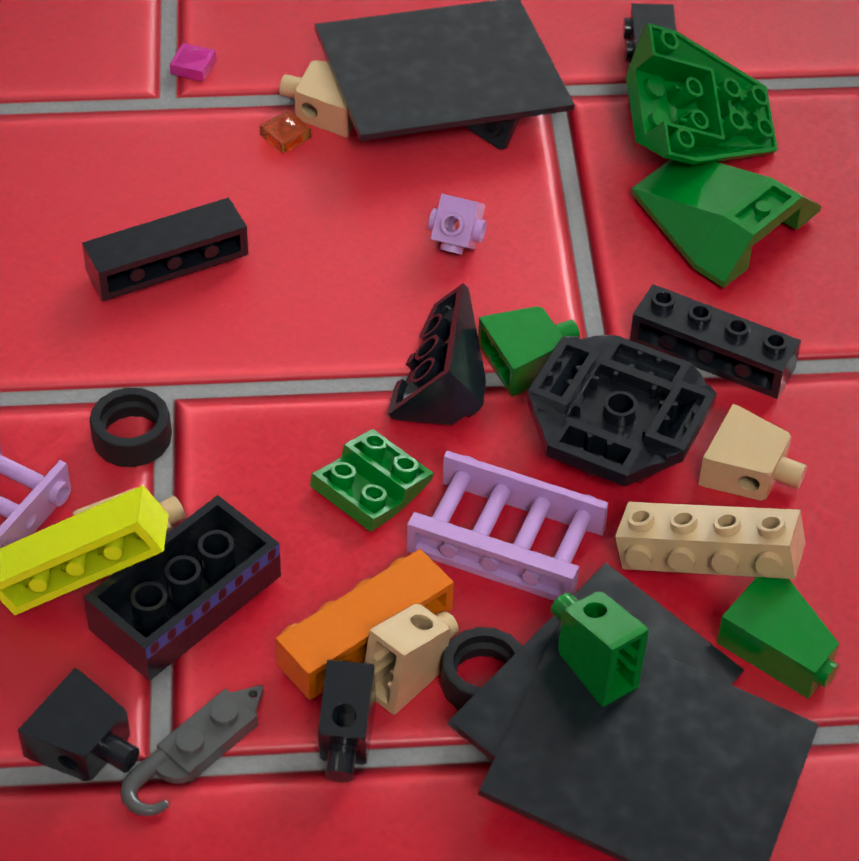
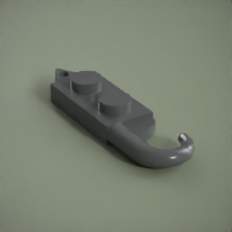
[120,685,264,816]

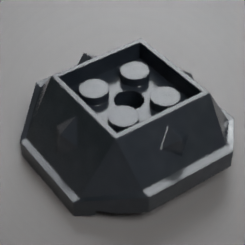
[527,335,717,487]

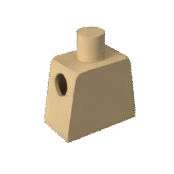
[279,60,354,137]
[698,404,807,501]
[365,604,459,715]

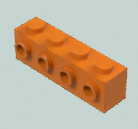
[275,549,454,700]

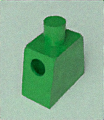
[478,306,580,397]
[551,592,649,707]

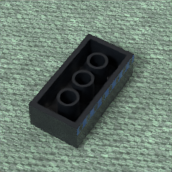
[84,495,281,681]

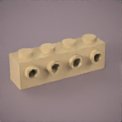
[615,502,805,579]

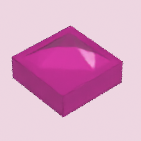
[169,43,217,82]

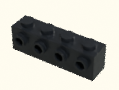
[82,197,249,301]
[630,284,801,399]

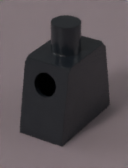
[318,660,376,782]
[18,668,140,782]

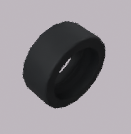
[89,387,172,467]
[441,627,522,710]

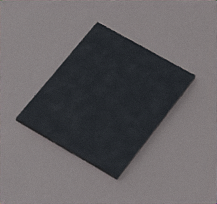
[315,0,575,141]
[478,621,819,861]

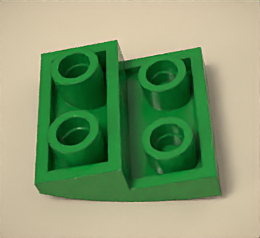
[310,429,434,532]

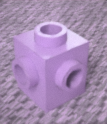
[428,193,487,254]

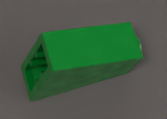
[717,577,839,699]

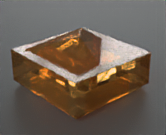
[259,110,311,153]

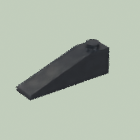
[388,283,486,425]

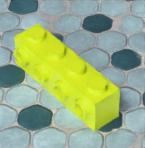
[0,485,169,615]

